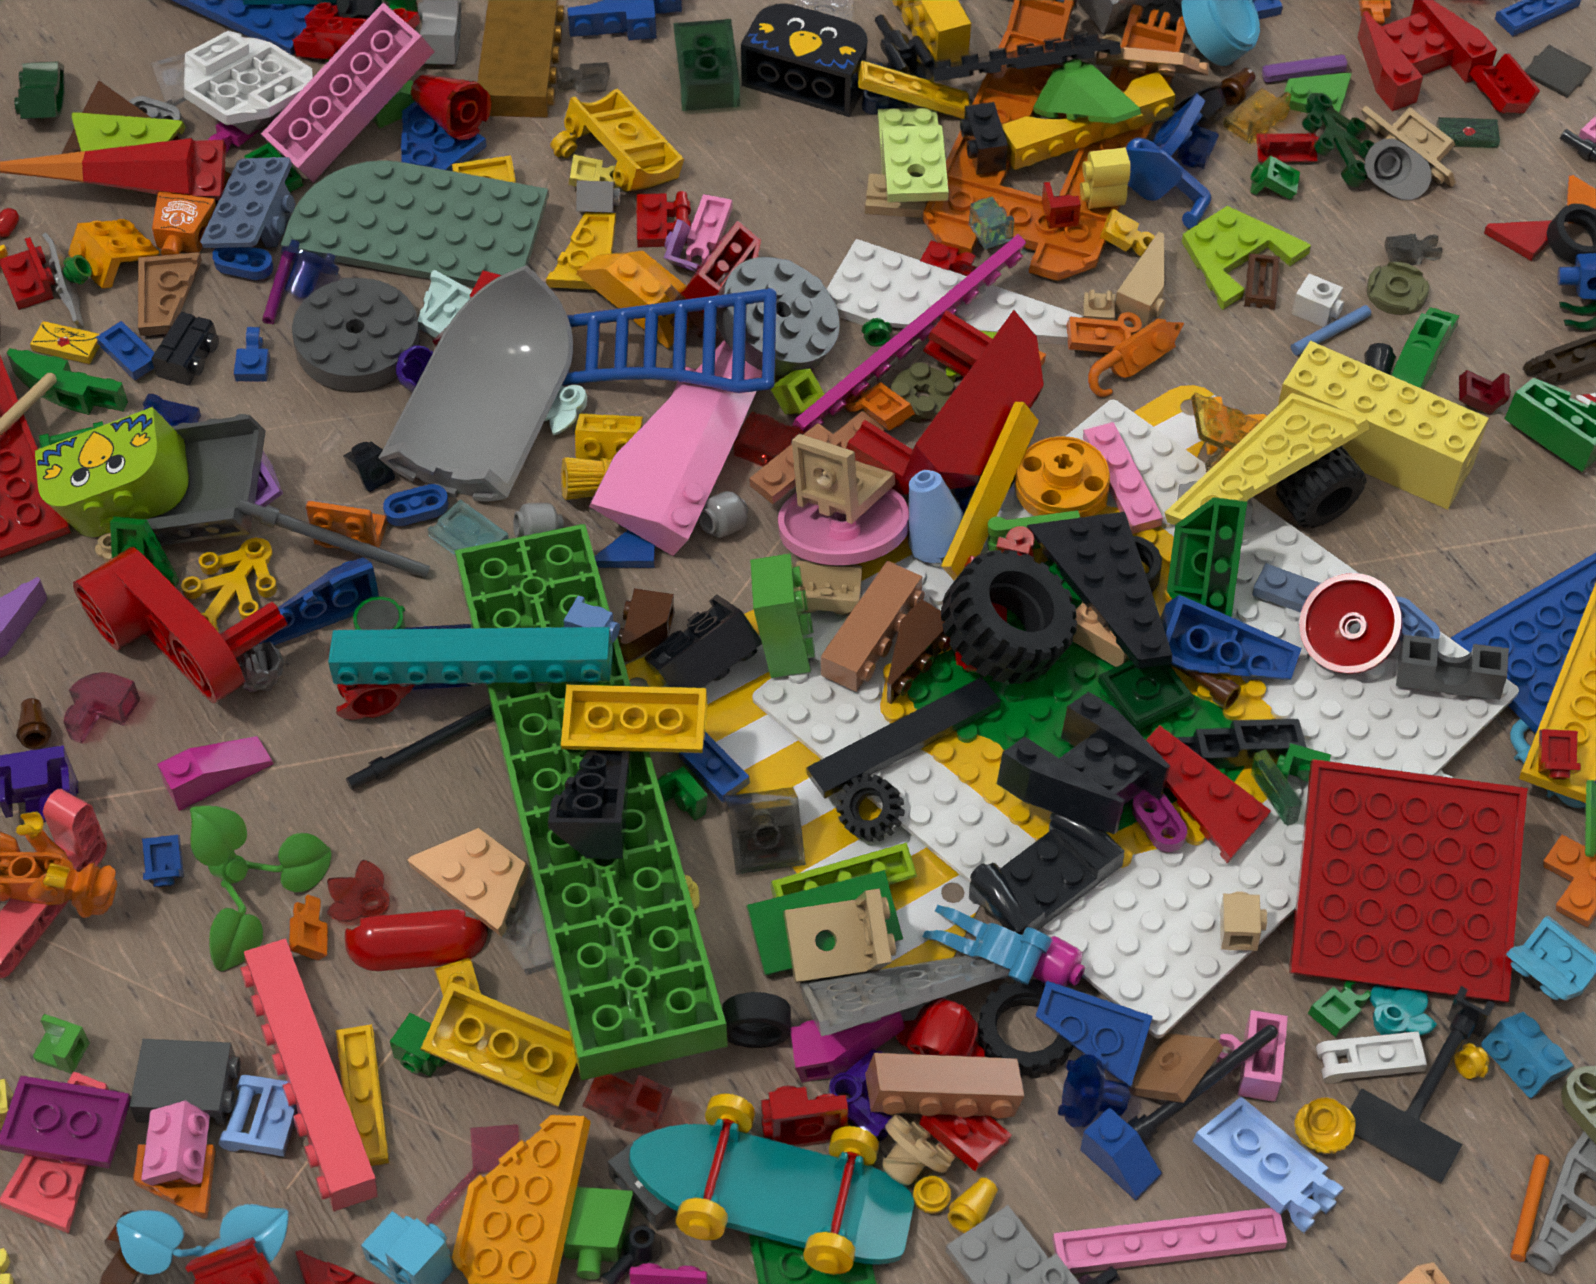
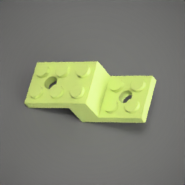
[878,108,949,202]

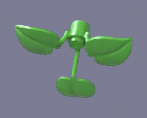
[190,805,331,971]

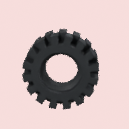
[836,774,905,842]

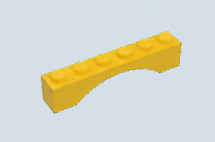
[1002,71,1175,170]

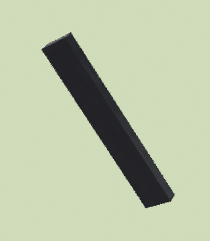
[806,677,1001,799]

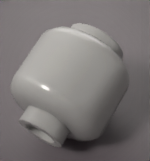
[699,491,748,538]
[513,503,563,537]

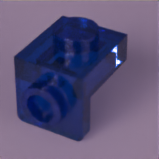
[1177,125,1219,169]

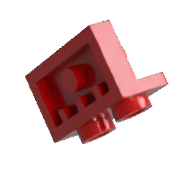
[0,237,56,310]

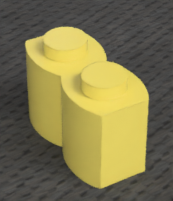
[1080,147,1130,209]

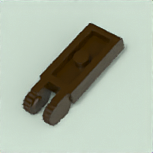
[1523,333,1596,385]

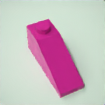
[157,736,273,811]

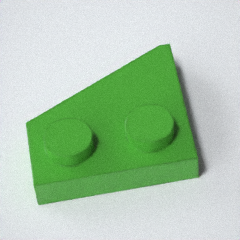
[1280,73,1351,113]

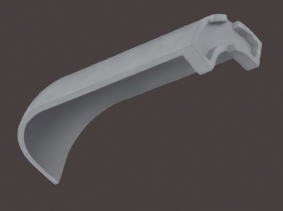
[379,265,573,501]

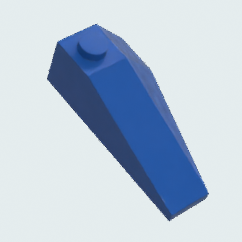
[256,557,379,646]
[1161,595,1302,680]

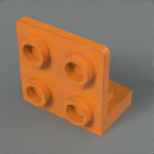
[306,501,388,549]

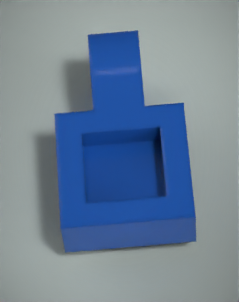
[234,327,270,382]

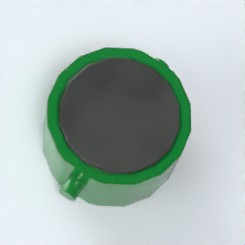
[353,596,406,630]

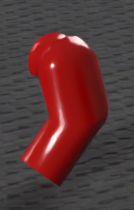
[0,208,19,238]

